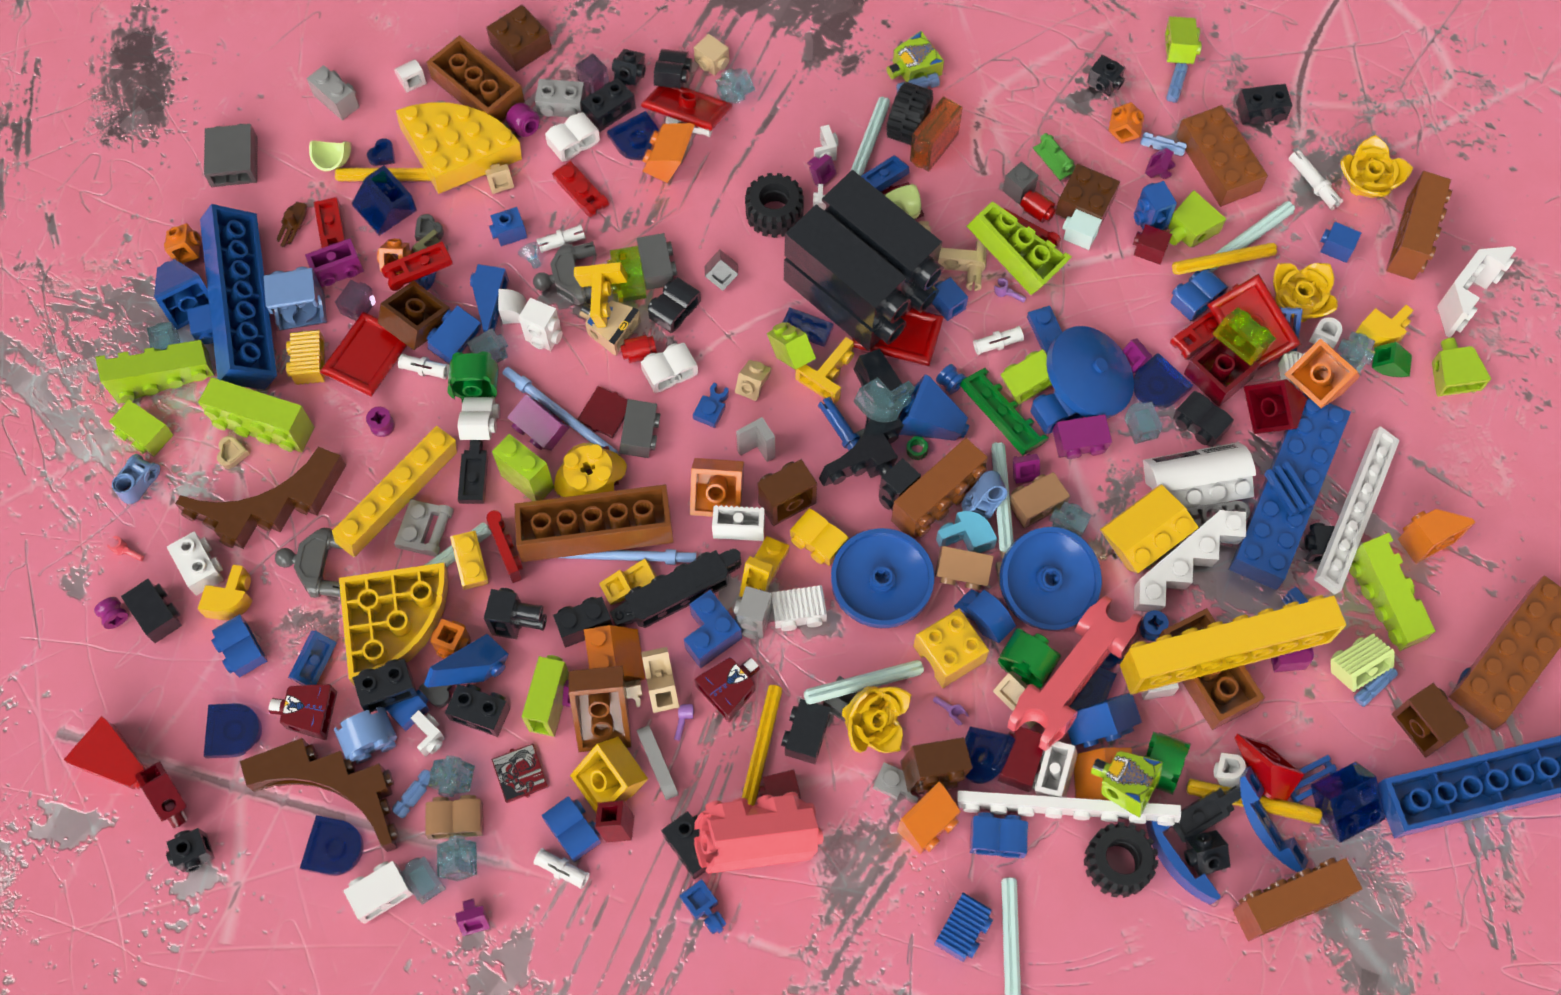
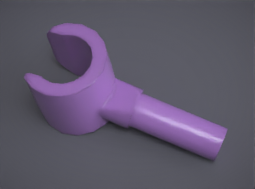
[994,278,1026,303]
[933,696,969,725]
[674,704,694,741]

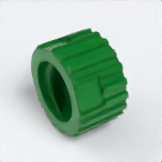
[906,436,928,460]

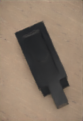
[457,440,488,504]
[1173,786,1241,843]

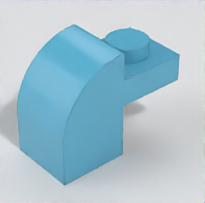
[936,511,997,553]

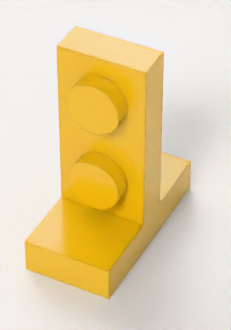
[574,262,627,328]
[795,337,854,404]
[739,536,790,597]

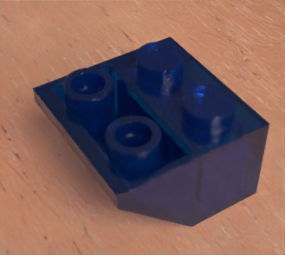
[351,165,417,236]
[1310,762,1386,843]

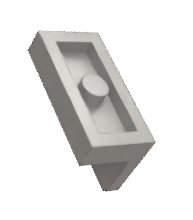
[736,417,776,462]

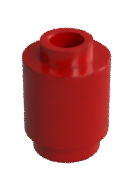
[1020,190,1056,223]
[620,335,657,363]

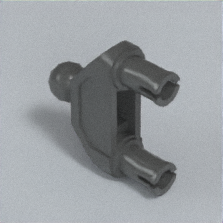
[533,241,597,305]
[275,527,342,598]

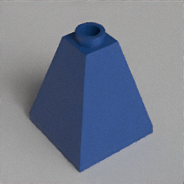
[154,259,209,331]
[899,374,969,441]

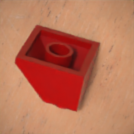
[1235,733,1305,801]

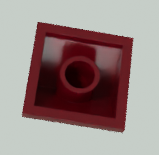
[1243,379,1307,434]

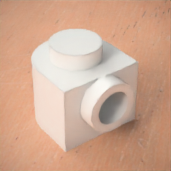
[1309,317,1342,349]
[1214,753,1247,788]

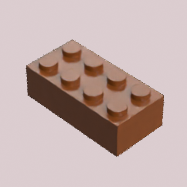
[426,35,525,122]
[1176,105,1268,207]
[1386,171,1452,280]
[891,438,988,539]
[1158,608,1265,730]
[1233,857,1363,941]

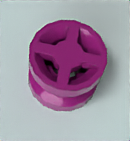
[366,407,395,437]
[94,597,128,629]

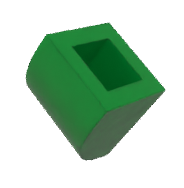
[1372,342,1412,377]

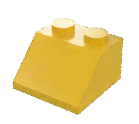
[570,737,648,814]

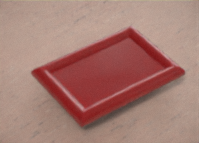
[641,86,732,131]
[1207,273,1302,370]
[852,308,944,366]
[320,312,407,397]

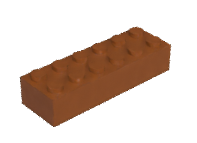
[514,484,674,562]
[1448,575,1561,730]

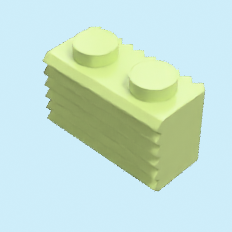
[1330,633,1395,692]

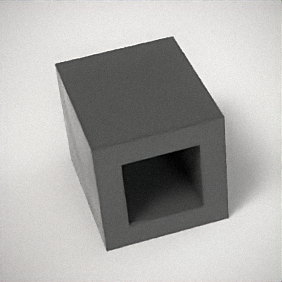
[1002,162,1039,205]

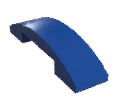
[1240,767,1308,873]
[1146,820,1221,905]

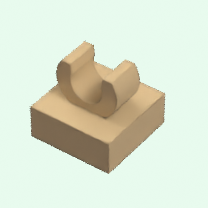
[485,163,514,194]
[625,679,642,707]

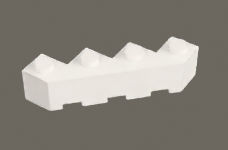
[1134,510,1246,612]

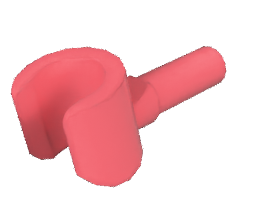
[107,536,144,561]

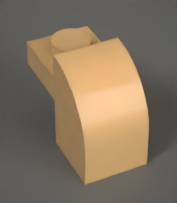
[641,647,679,713]

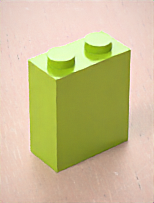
[492,434,554,501]
[522,655,569,737]

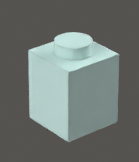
[1062,209,1102,250]

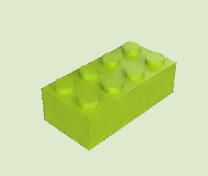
[198,377,315,452]

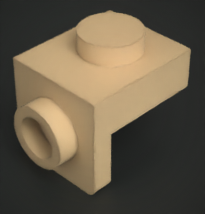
[735,360,772,401]

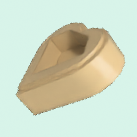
[217,436,250,469]

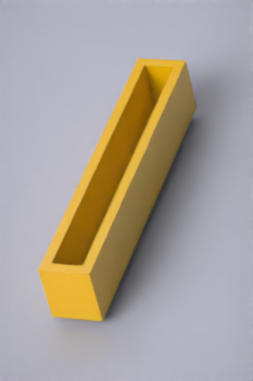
[332,425,457,558]

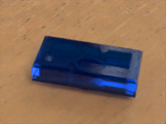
[782,307,834,347]

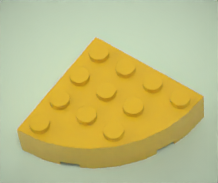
[396,102,522,194]
[339,563,448,686]

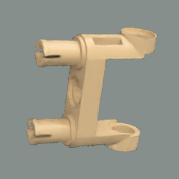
[919,221,987,291]

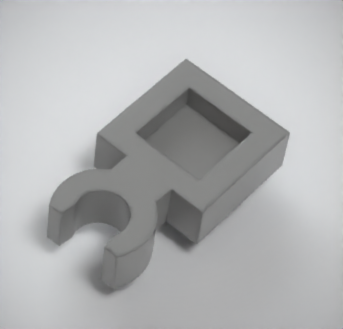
[873,762,918,803]

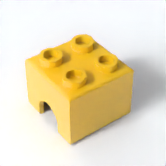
[913,608,989,689]

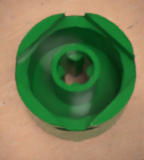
[447,351,499,403]
[998,628,1061,688]
[1144,732,1191,795]

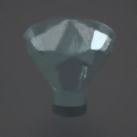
[517,242,542,269]

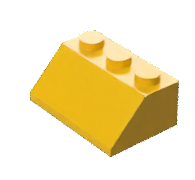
[1100,484,1199,574]

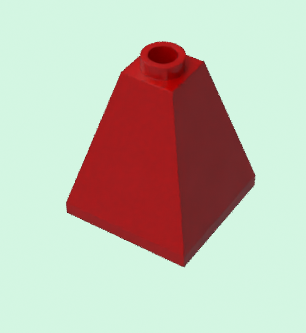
[63,716,146,789]

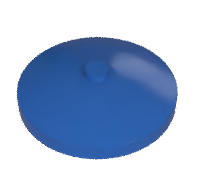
[1046,326,1134,419]
[1000,527,1102,631]
[831,528,934,628]

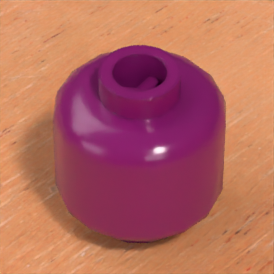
[506,103,540,137]

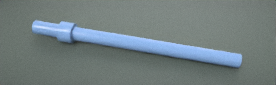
[502,367,618,454]
[560,549,697,565]

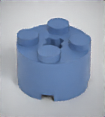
[334,707,397,764]

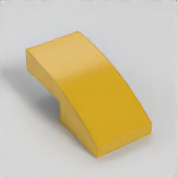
[599,559,657,605]

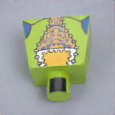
[886,31,944,82]
[1091,751,1163,818]

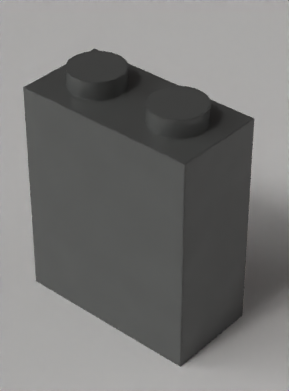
[204,124,257,187]

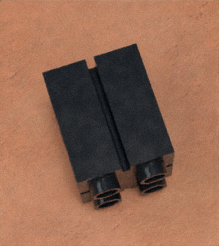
[784,169,944,351]

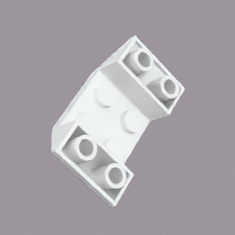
[1437,246,1516,338]

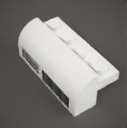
[1143,442,1256,508]

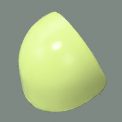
[309,141,351,171]
[885,184,921,219]

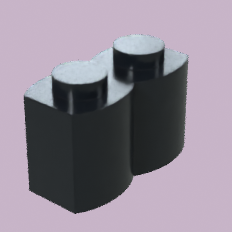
[654,49,692,89]
[648,277,701,333]
[1173,391,1234,447]

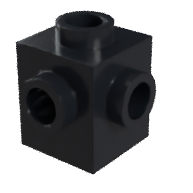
[612,49,646,85]
[1087,55,1125,96]
[166,828,215,873]
[1184,830,1231,876]

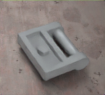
[394,499,454,557]

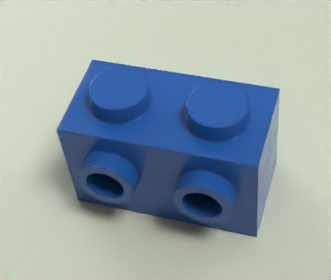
[1134,181,1177,230]
[427,305,481,364]

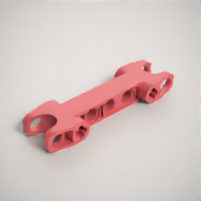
[1007,596,1143,751]

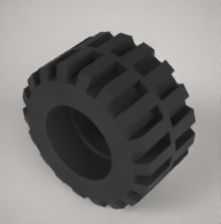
[886,82,933,146]
[745,173,804,238]
[1084,822,1159,898]

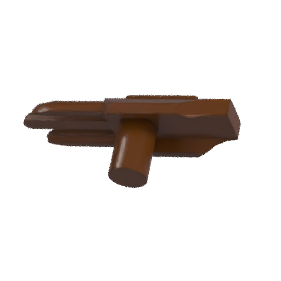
[277,202,307,247]

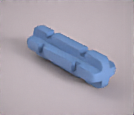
[1166,63,1188,103]
[896,73,940,92]
[1141,132,1187,156]
[1354,667,1398,707]
[392,769,436,818]

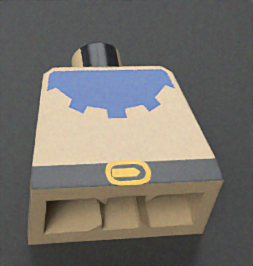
[580,299,641,356]

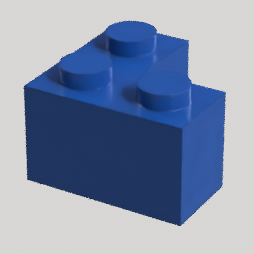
[684,590,742,669]
[1067,693,1142,748]

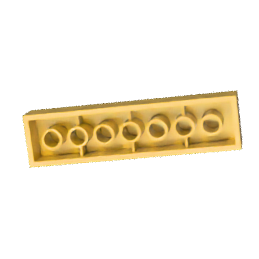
[1120,595,1347,695]

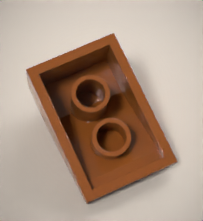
[568,666,632,752]

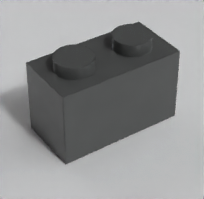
[637,233,677,290]
[619,399,660,458]

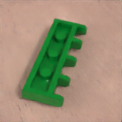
[960,368,1049,456]

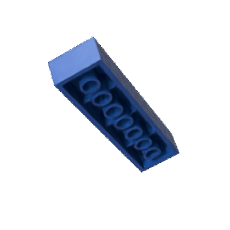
[200,204,277,390]
[1228,393,1351,590]
[1374,736,1561,839]

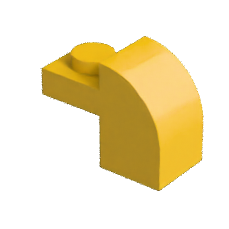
[1354,305,1414,348]
[198,564,253,620]

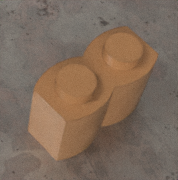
[425,795,483,839]

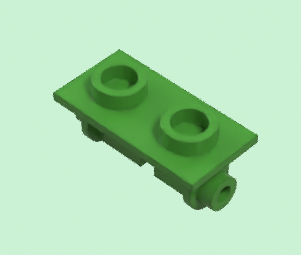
[1033,133,1076,181]

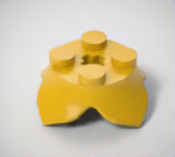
[1340,135,1413,198]
[1273,263,1338,322]
[554,443,627,497]
[842,686,912,753]

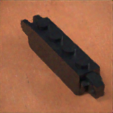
[610,549,741,628]

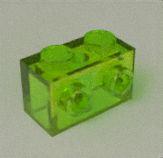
[607,246,647,303]
[1213,307,1276,366]

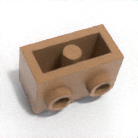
[1010,472,1070,529]
[935,546,994,590]

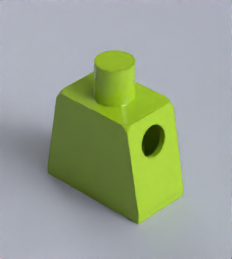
[1168,191,1226,248]
[1432,338,1491,397]

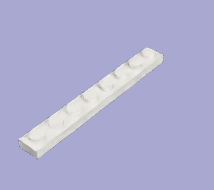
[1314,426,1400,594]
[957,791,1181,826]

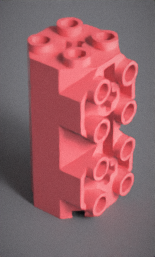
[694,792,823,874]

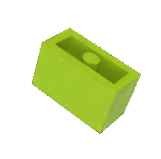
[1165,16,1202,64]
[766,322,816,370]
[1000,349,1052,405]
[109,400,173,457]

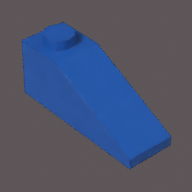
[470,264,509,342]
[424,634,509,687]

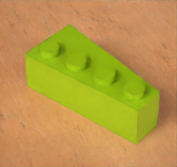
[966,201,1072,295]
[95,340,214,404]
[1349,532,1436,651]

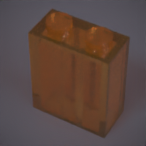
[910,96,963,172]

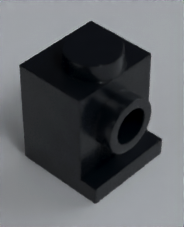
[1305,523,1335,564]

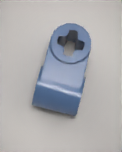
[112,454,160,504]
[962,470,1007,520]

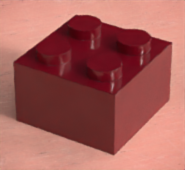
[1184,332,1260,407]

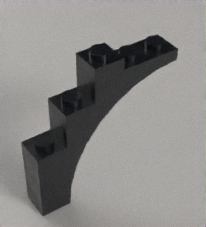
[819,348,909,486]

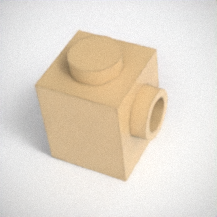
[694,34,729,76]

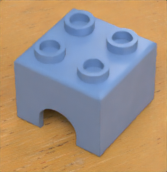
[263,267,327,330]

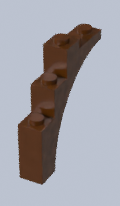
[175,446,346,549]
[240,738,399,852]

